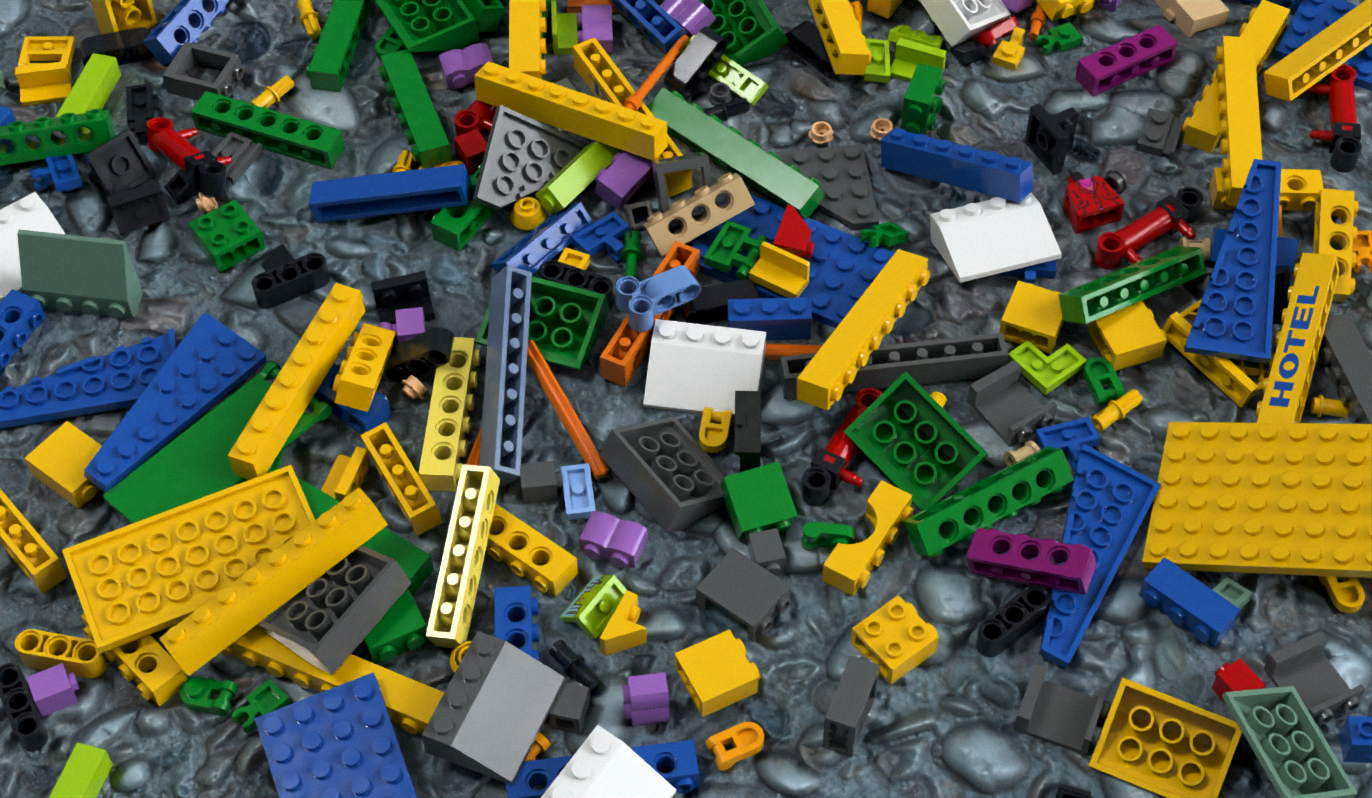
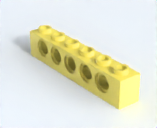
[419,337,481,492]
[426,464,500,648]

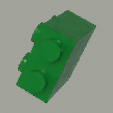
[901,63,945,135]
[189,199,266,273]
[720,461,798,540]
[362,588,430,664]

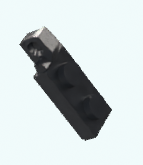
[126,83,154,143]

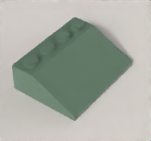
[17,229,143,318]
[1222,686,1358,798]

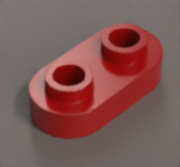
[973,16,1019,48]

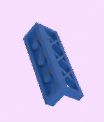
[491,202,594,275]

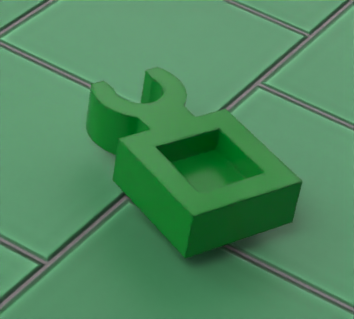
[1035,22,1083,55]
[860,221,909,248]
[232,678,291,733]

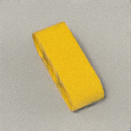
[14,629,107,678]

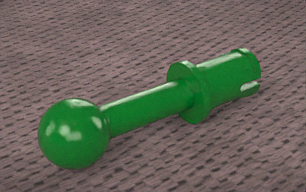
[621,231,643,278]

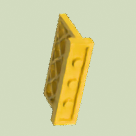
[1163,299,1274,408]

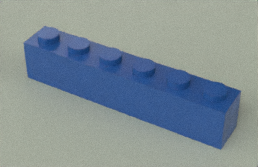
[880,128,1033,203]
[308,164,472,223]

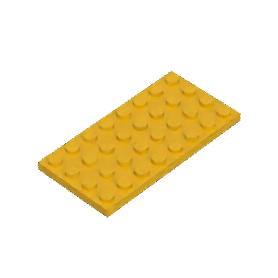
[62,465,315,654]

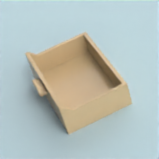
[1154,0,1230,38]

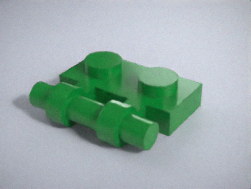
[704,220,768,280]

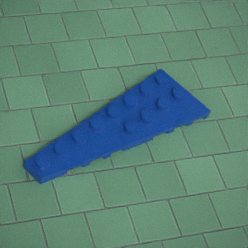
[0,328,177,429]
[1039,444,1161,669]

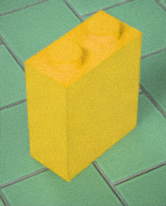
[24,421,102,509]

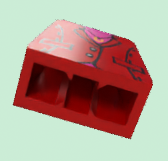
[1063,172,1125,234]

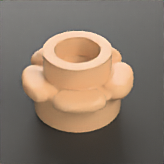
[870,118,894,142]
[808,121,833,145]
[196,192,218,214]
[401,375,427,400]

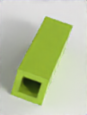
[56,53,121,135]
[535,140,618,215]
[49,742,113,798]

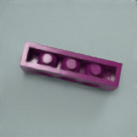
[1075,24,1178,97]
[966,528,1096,595]

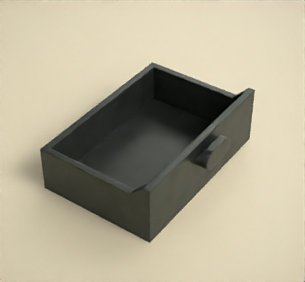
[734,391,761,472]

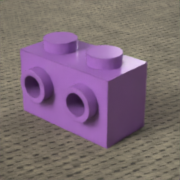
[594,151,653,211]

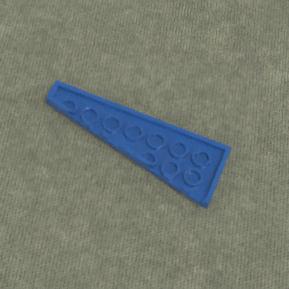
[1184,159,1282,364]
[84,312,267,493]

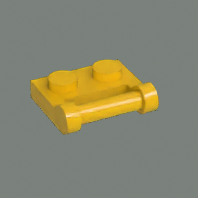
[18,36,76,74]

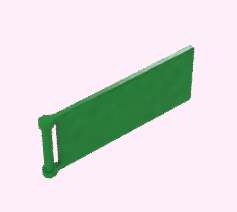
[103,361,332,524]

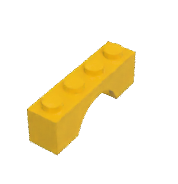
[822,480,914,596]

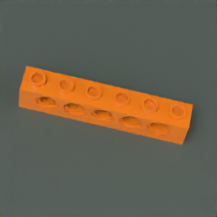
[600,241,700,387]

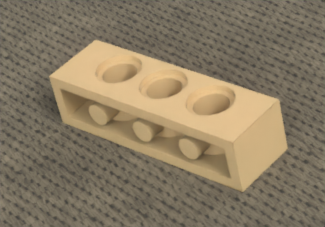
[643,172,755,256]

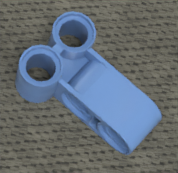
[615,265,701,332]

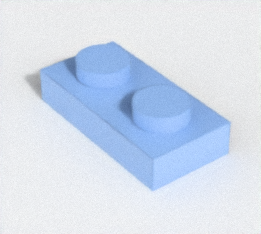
[561,463,596,521]

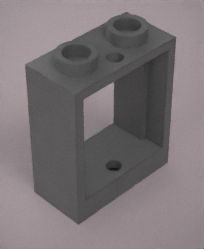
[162,41,244,101]
[652,152,712,230]
[822,655,880,758]

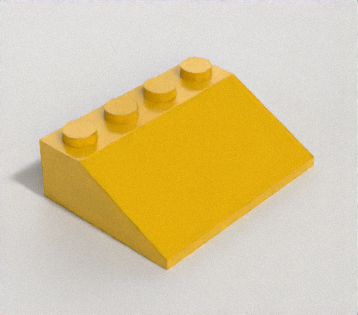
[1089,677,1242,798]

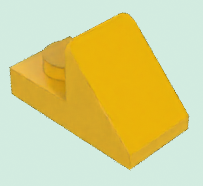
[600,591,647,655]

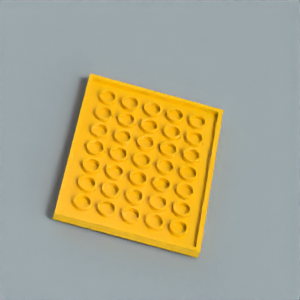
[1142,422,1372,578]

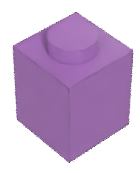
[26,663,80,717]

